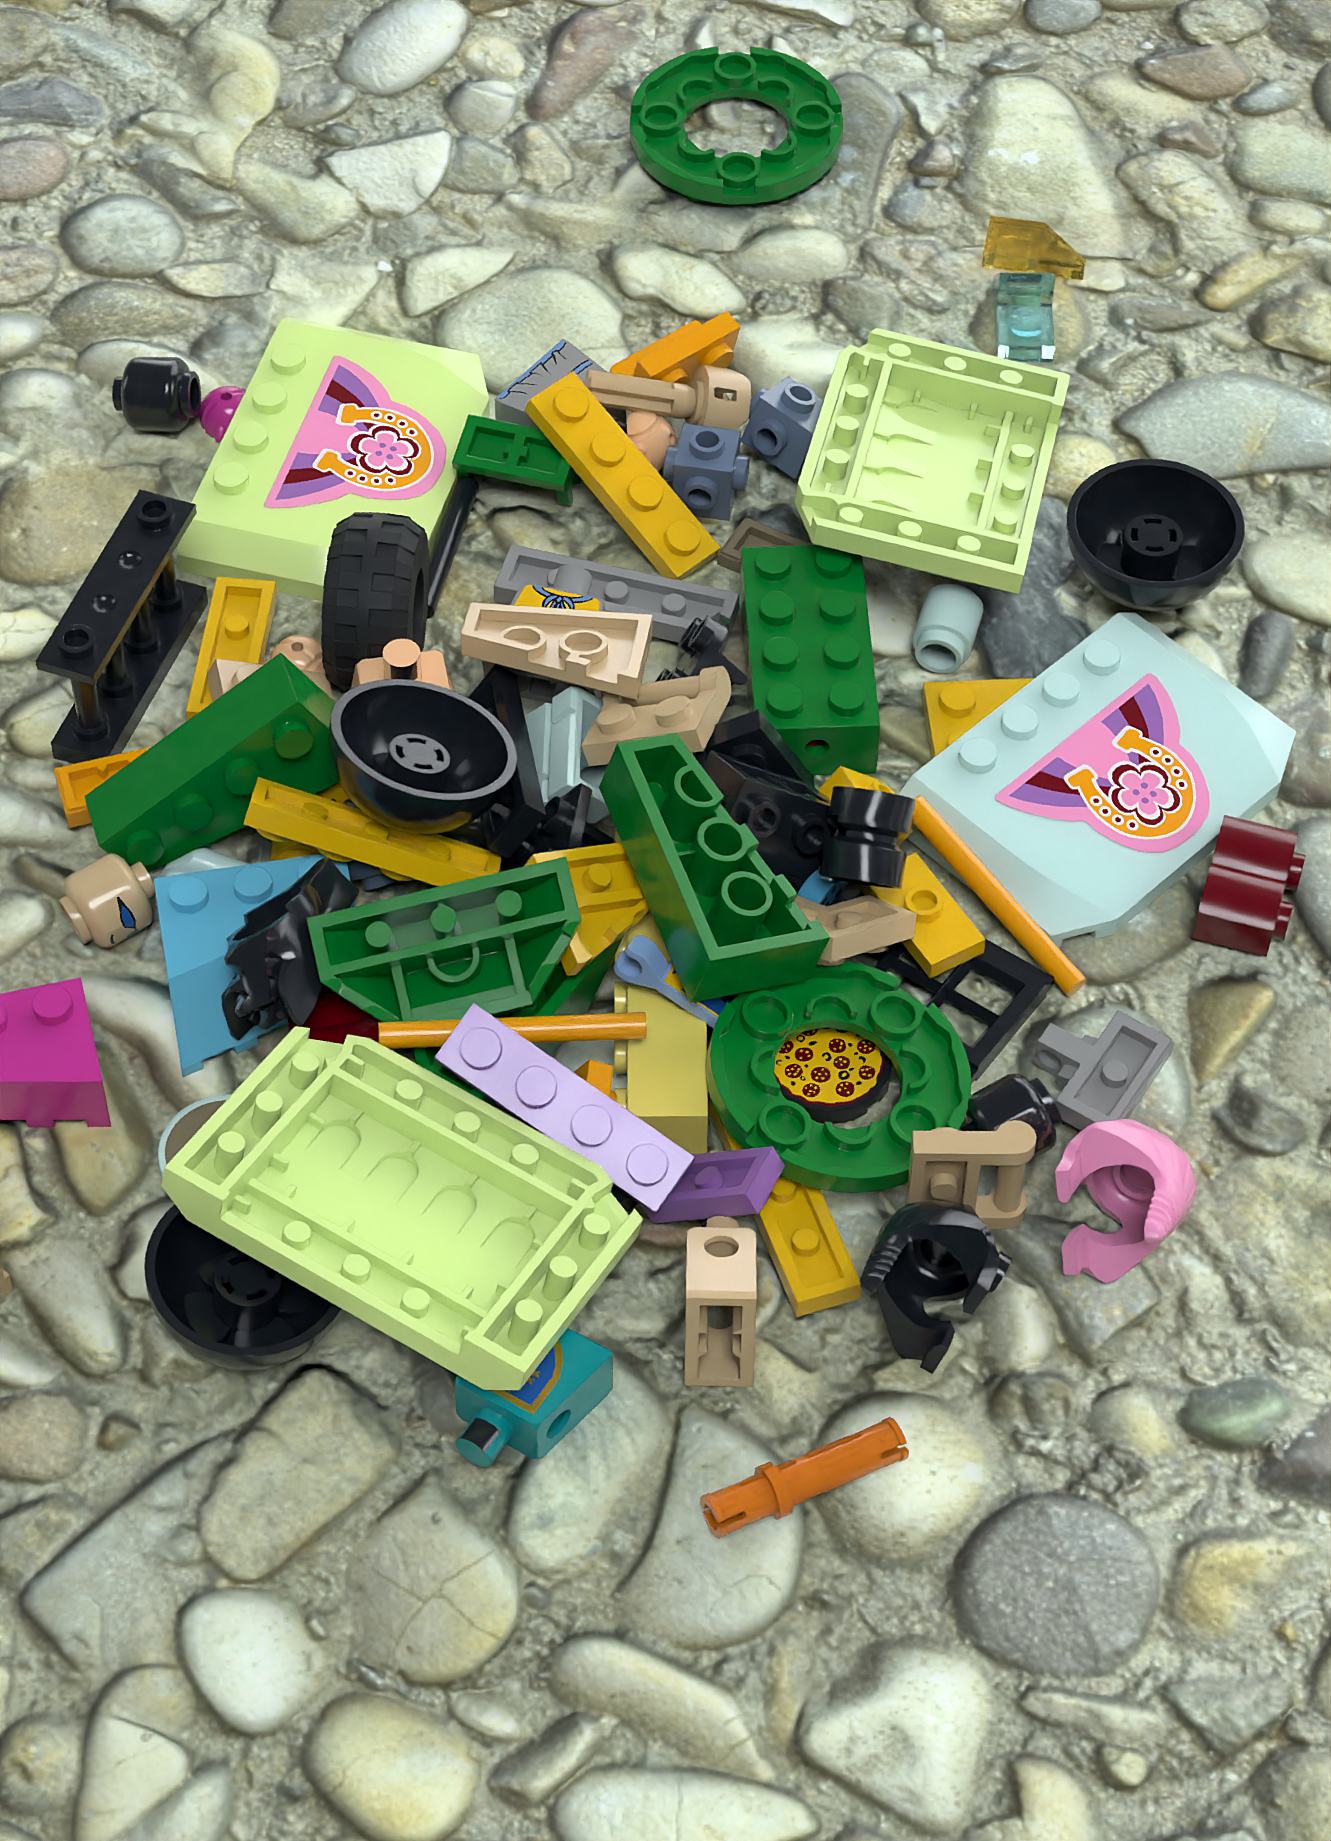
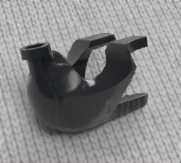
[860,1200,1012,1374]

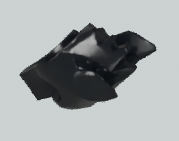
[221,858,360,1040]

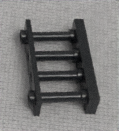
[36,489,208,764]

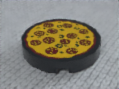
[774,1027,893,1124]

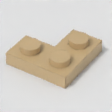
[794,895,917,966]

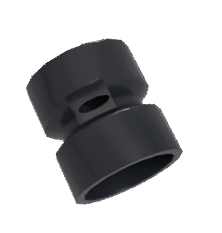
[819,786,916,889]

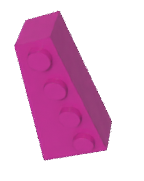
[0,978,111,1127]

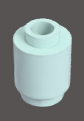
[912,584,983,673]

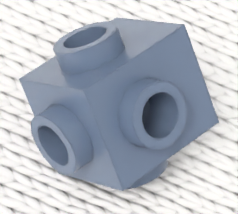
[741,376,824,479]
[663,423,750,521]

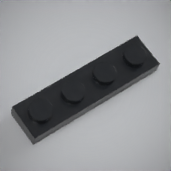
[468,664,546,859]

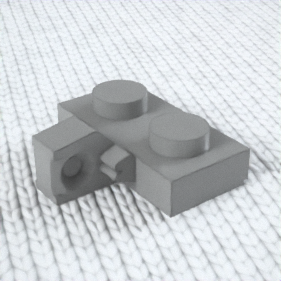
[1032,1010,1175,1131]

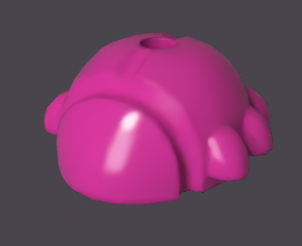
[197,386,246,443]

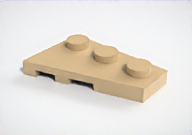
[461,602,653,700]

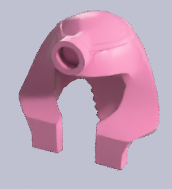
[1055,1119,1197,1284]

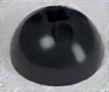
[1066,459,1245,612]
[328,679,517,834]
[144,1204,343,1371]

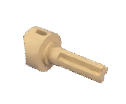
[585,365,751,430]

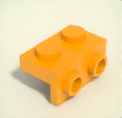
[609,311,741,386]

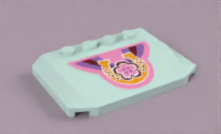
[898,613,1296,948]

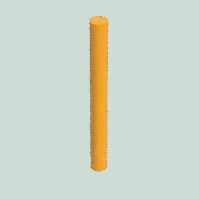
[912,796,1087,996]
[378,1012,647,1049]

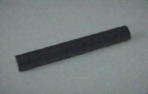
[427,476,479,619]

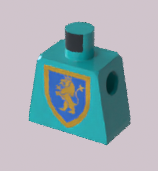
[454,1328,613,1468]

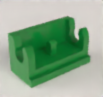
[452,414,582,506]

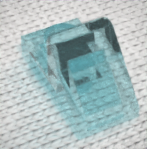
[992,272,1055,363]

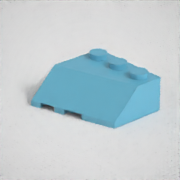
[154,854,355,1077]

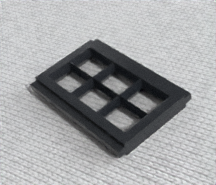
[829,882,1055,1084]

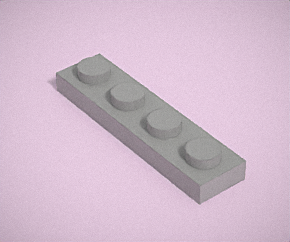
[494,544,740,652]

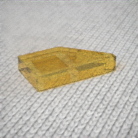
[982,216,1086,280]

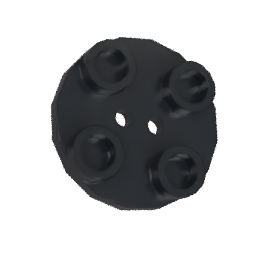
[655,612,747,706]

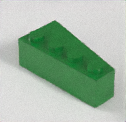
[84,653,339,872]
[599,733,831,1003]

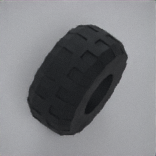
[321,512,429,692]

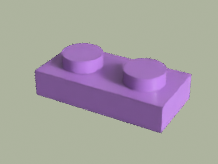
[642,1146,785,1223]

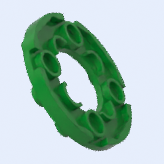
[630,46,843,204]
[706,961,972,1193]

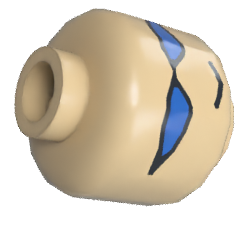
[58,853,156,948]

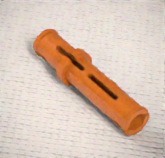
[700,1417,909,1539]

